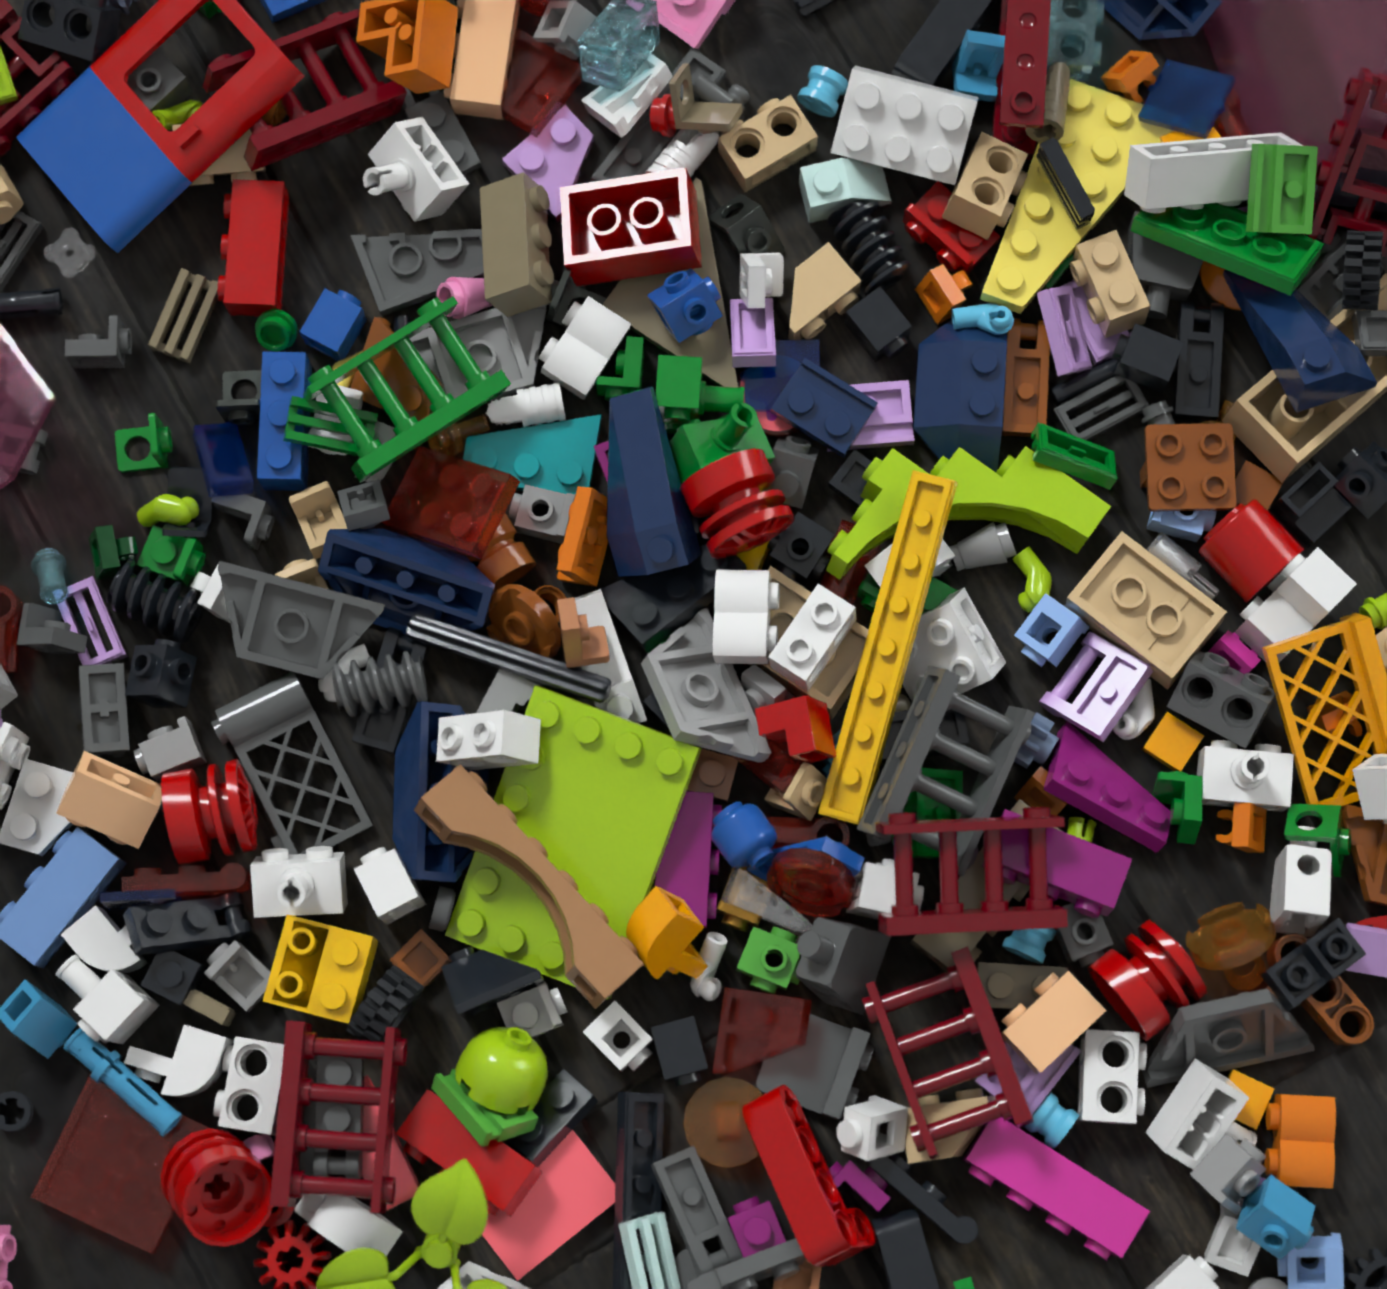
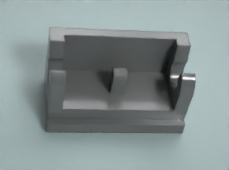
[78,663,130,757]

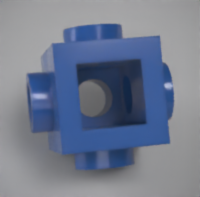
[647,268,723,343]

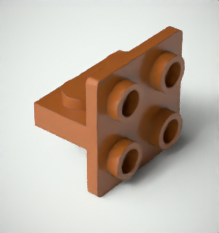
[1140,423,1237,512]

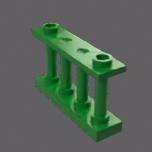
[303,296,511,483]

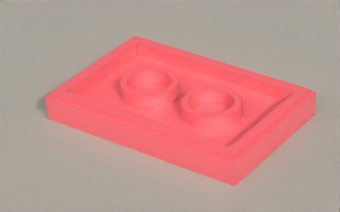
[482,1130,615,1281]

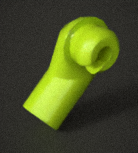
[152,99,203,130]
[137,494,199,527]
[1012,546,1052,613]

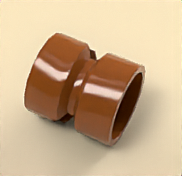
[457,511,536,592]

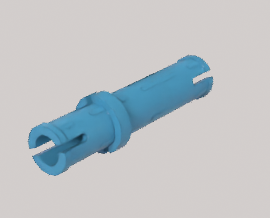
[63,1028,183,1137]

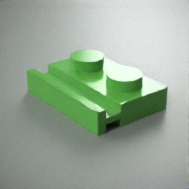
[1246,143,1318,235]
[431,1069,538,1147]

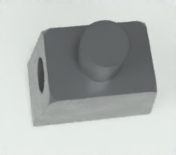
[1128,211,1203,319]
[796,917,891,1015]

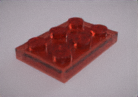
[381,446,520,559]

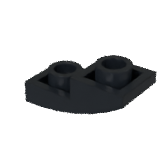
[1260,917,1366,1011]

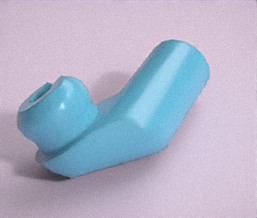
[951,303,1014,335]

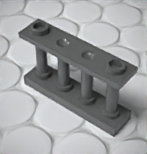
[857,666,1035,877]

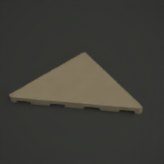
[602,178,739,388]

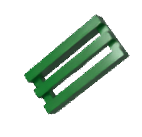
[283,396,378,456]
[1031,423,1117,490]

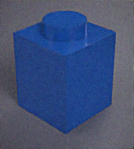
[299,288,367,361]

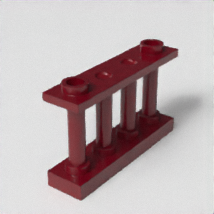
[992,0,1051,160]
[203,9,407,171]
[876,807,1068,936]
[862,946,1034,1160]
[270,1020,407,1214]

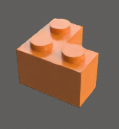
[356,0,458,94]

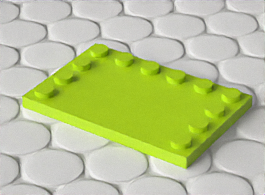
[445,686,702,1000]

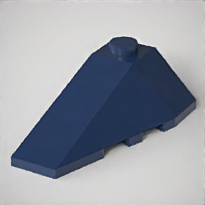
[607,386,702,577]

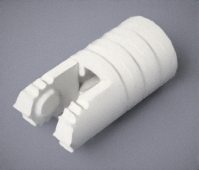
[645,129,719,177]
[485,382,566,427]

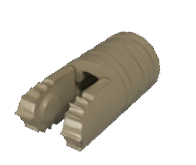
[1025,62,1070,143]

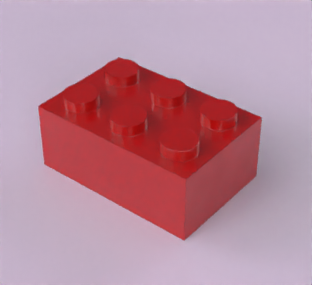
[560,168,702,286]

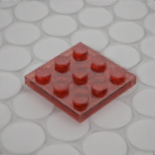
[31,1073,213,1254]

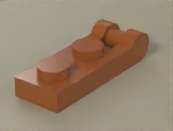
[1002,318,1050,437]

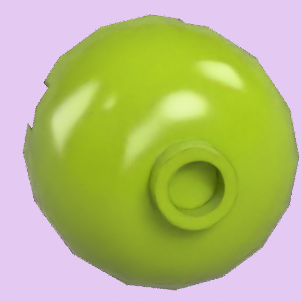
[455,1027,548,1114]

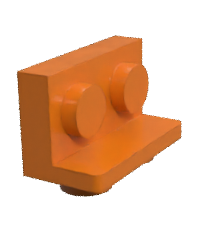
[556,486,608,587]

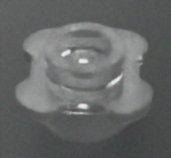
[44,228,96,278]

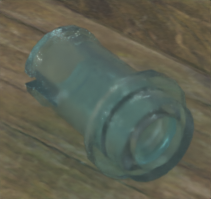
[31,548,69,604]

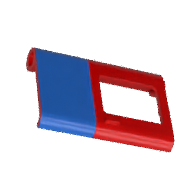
[16,0,305,253]

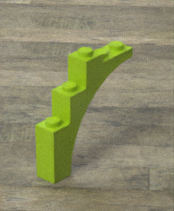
[826,446,1111,580]

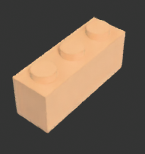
[444,0,521,120]

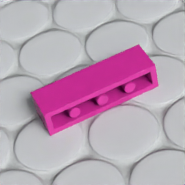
[963,1117,1150,1260]

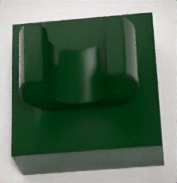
[89,525,138,580]

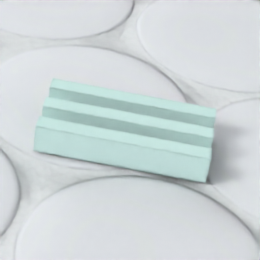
[619,1212,681,1289]

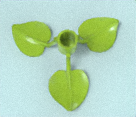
[316,1159,508,1289]

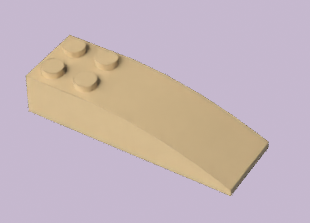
[1222,273,1387,483]

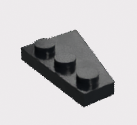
[601,544,748,653]

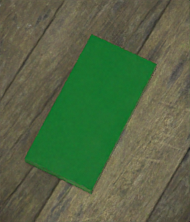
[1130,203,1324,296]

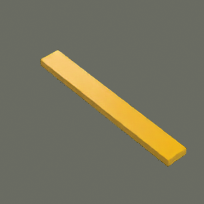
[818,470,958,825]

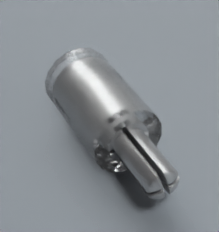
[1147,532,1219,600]

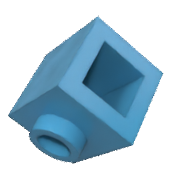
[0,979,78,1058]
[1236,1175,1315,1260]

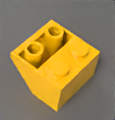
[263,914,379,1025]

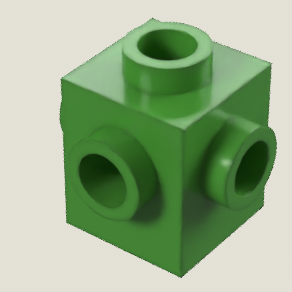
[736,926,801,995]

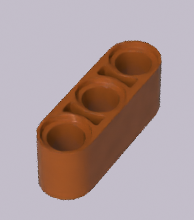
[1267,934,1374,1046]

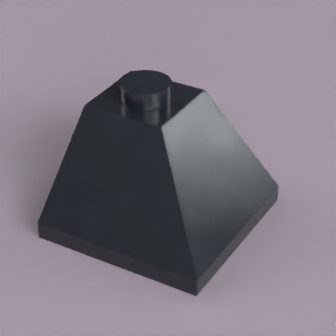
[441,946,546,1019]

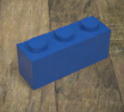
[257,352,312,491]

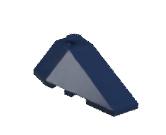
[1223,270,1377,413]

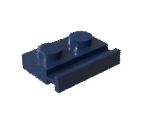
[771,357,878,458]

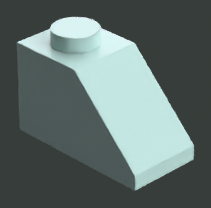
[799,158,891,223]

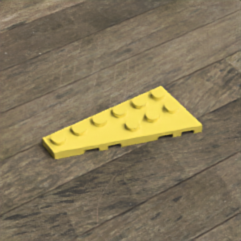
[980,79,1183,314]

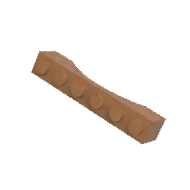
[414,764,643,1009]

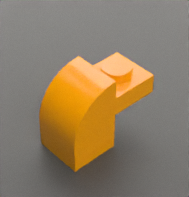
[626,886,708,979]

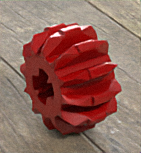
[254,1220,332,1289]

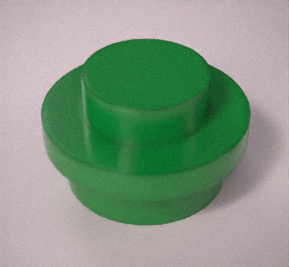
[255,309,298,351]

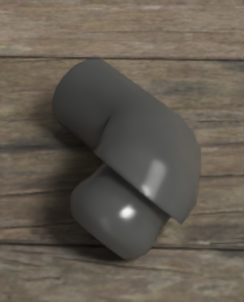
[692,74,750,111]

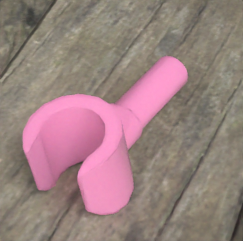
[243,1134,275,1161]

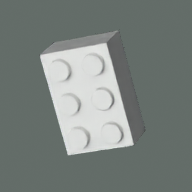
[831,66,979,185]

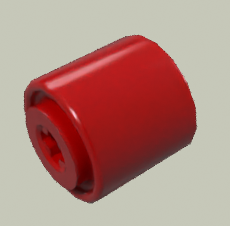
[1199,499,1305,603]

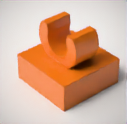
[1100,50,1160,103]
[915,264,973,324]
[1306,691,1362,745]
[1216,802,1267,853]

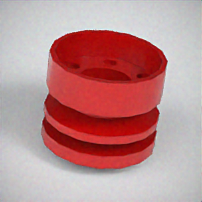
[680,448,795,558]
[161,759,258,865]
[1087,920,1208,1041]
[160,1128,273,1247]

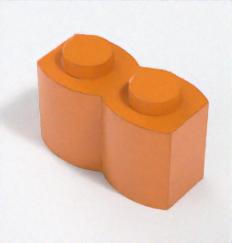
[1264,1094,1336,1189]

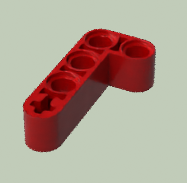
[742,1084,876,1267]

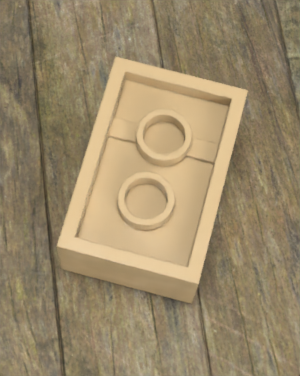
[1065,531,1227,690]
[748,566,868,719]

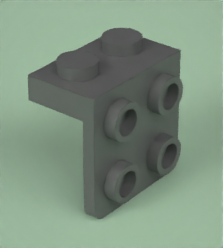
[756,1007,875,1120]

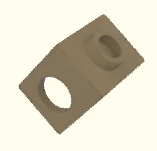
[669,64,743,134]

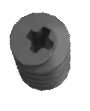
[332,651,428,717]

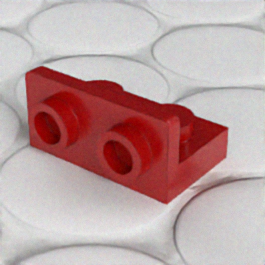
[903,181,1001,275]

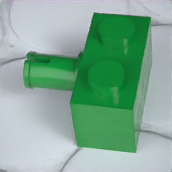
[656,355,745,435]
[669,402,775,484]

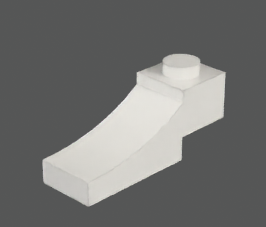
[575,589,647,723]

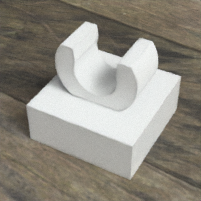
[190,565,230,623]

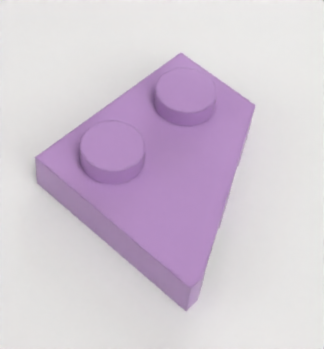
[502,105,594,222]

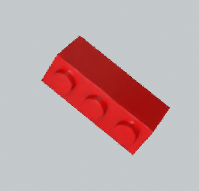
[217,179,290,316]
[396,1089,542,1217]

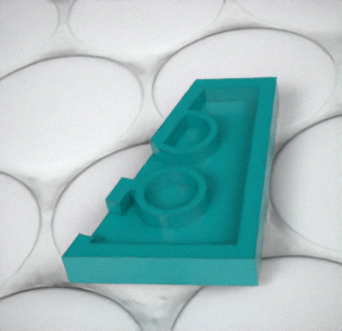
[460,415,602,494]

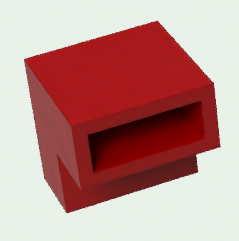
[755,695,836,763]

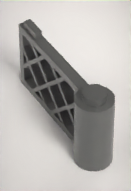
[211,671,374,855]

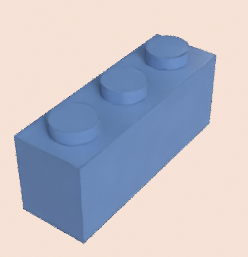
[0,827,127,968]

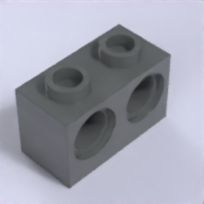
[1167,651,1275,749]

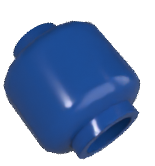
[711,801,777,870]

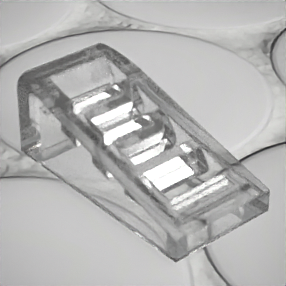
[721,868,813,935]

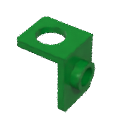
[115,413,173,473]
[1284,804,1351,877]

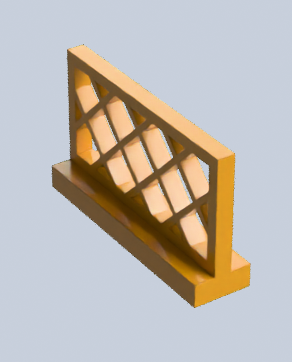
[1262,613,1387,806]

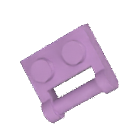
[1039,632,1153,742]

